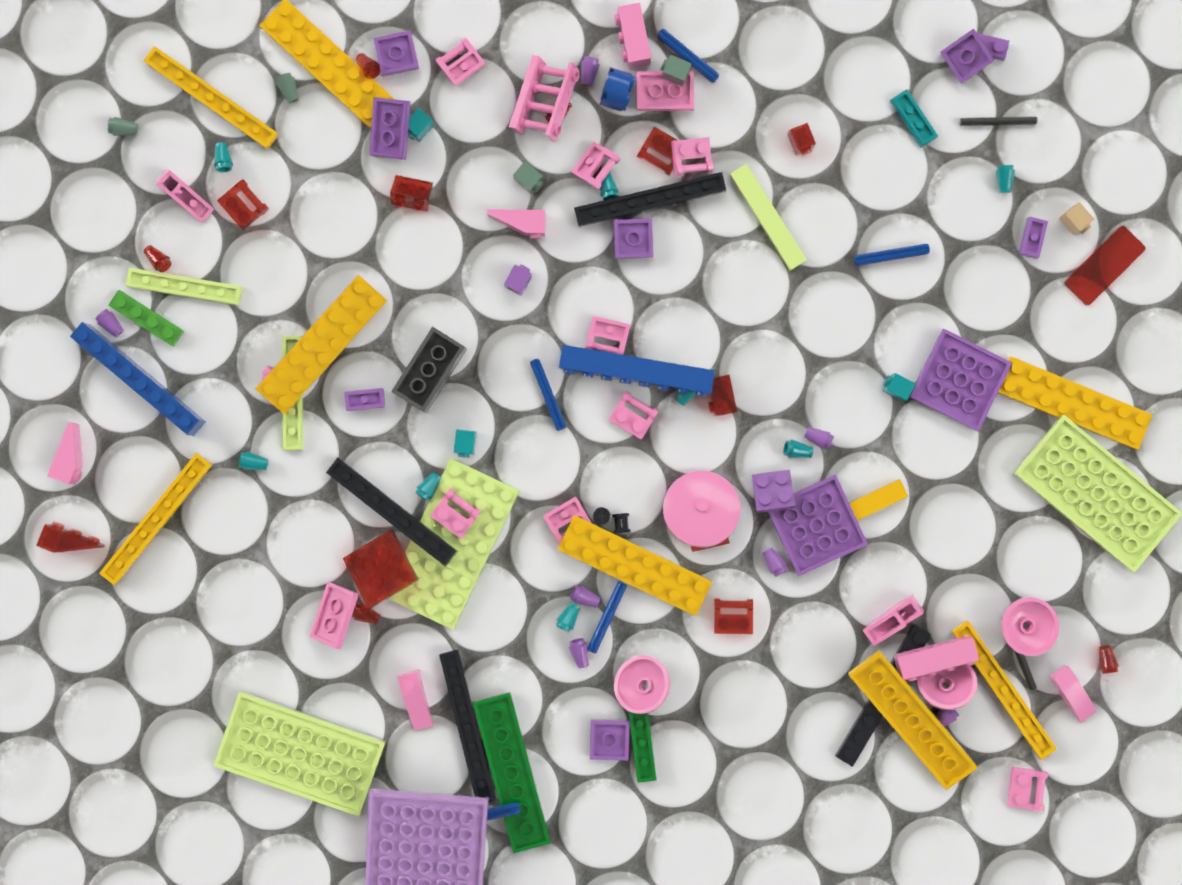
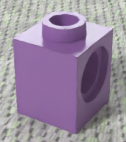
[504,264,532,296]

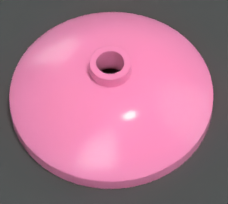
[1001,597,1059,656]
[614,655,670,714]
[917,665,977,710]

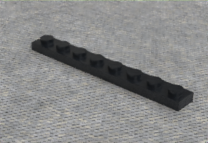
[574,172,727,227]
[326,457,458,566]
[835,624,932,767]
[439,649,496,803]

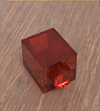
[787,123,816,156]

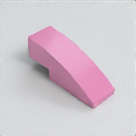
[863,594,923,646]
[1049,665,1097,723]

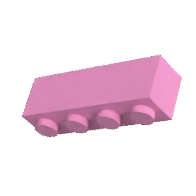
[893,635,979,682]

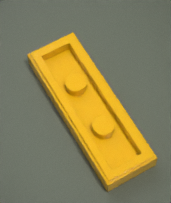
[849,479,908,521]

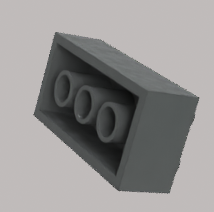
[391,326,467,414]

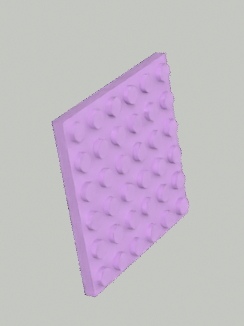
[365,788,488,885]

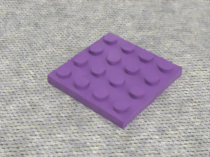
[909,329,1012,431]
[768,475,868,576]

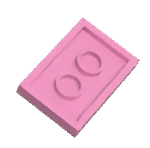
[636,71,694,111]
[310,582,359,650]

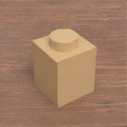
[1059,202,1095,235]

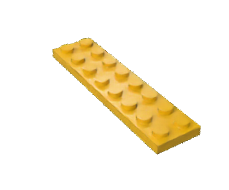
[259,0,394,129]
[255,275,387,415]
[998,356,1153,450]
[557,515,712,616]
[848,650,978,790]

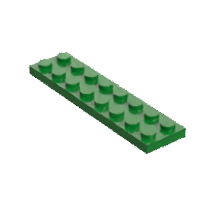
[473,692,551,854]

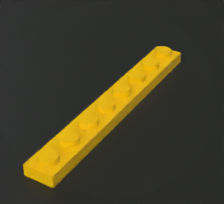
[143,46,279,150]
[99,453,213,585]
[951,620,1057,760]

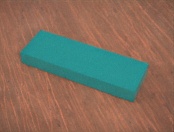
[890,89,938,148]

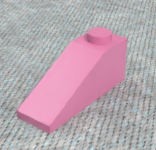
[155,168,214,223]
[487,209,545,239]
[47,422,83,484]
[398,669,433,731]

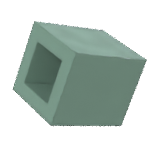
[660,54,692,87]
[513,161,543,194]

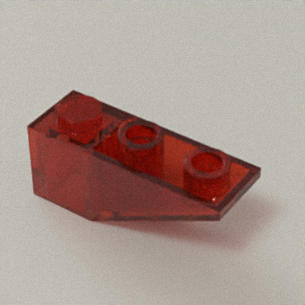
[36,522,105,553]

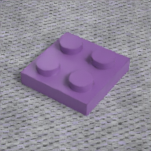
[941,29,994,84]
[374,30,419,77]
[614,219,653,259]
[752,469,796,513]
[590,719,630,761]

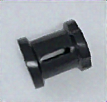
[593,507,610,525]
[612,513,631,534]

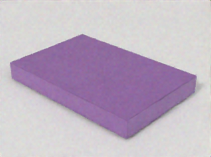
[370,97,410,160]

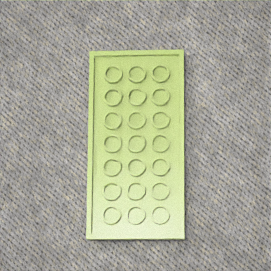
[1013,415,1182,573]
[384,458,520,630]
[213,691,386,817]

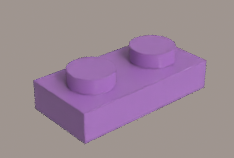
[977,33,1010,61]
[1019,217,1048,259]
[344,388,385,411]

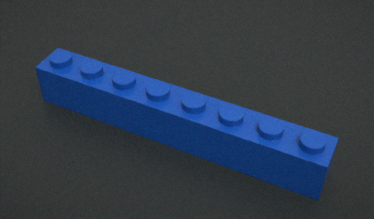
[70,322,206,436]
[559,345,716,397]

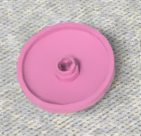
[663,471,741,548]

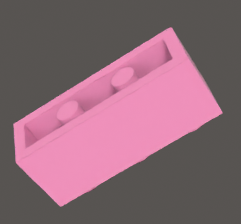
[614,2,651,68]

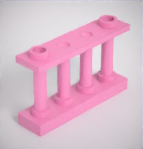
[509,55,580,142]

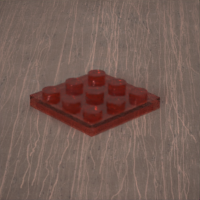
[342,529,419,609]

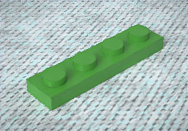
[108,289,184,347]

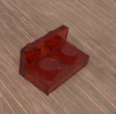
[390,175,433,212]
[707,375,737,417]

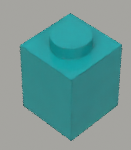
[408,107,435,142]
[883,373,916,402]
[454,429,477,458]

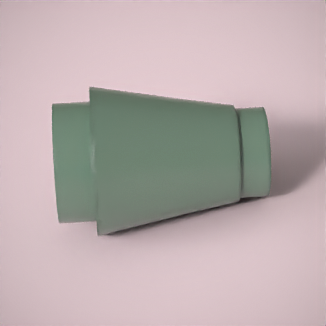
[276,73,299,103]
[108,117,138,136]

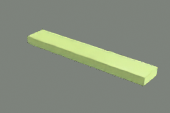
[730,164,807,271]
[126,268,243,306]
[282,336,303,451]

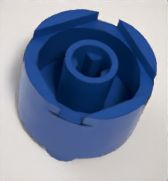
[599,67,636,111]

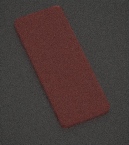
[1064,226,1146,305]

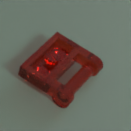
[637,126,677,176]
[217,179,269,231]
[714,598,753,634]

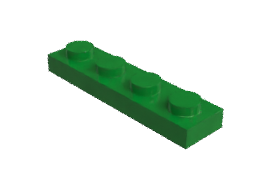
[628,711,657,783]

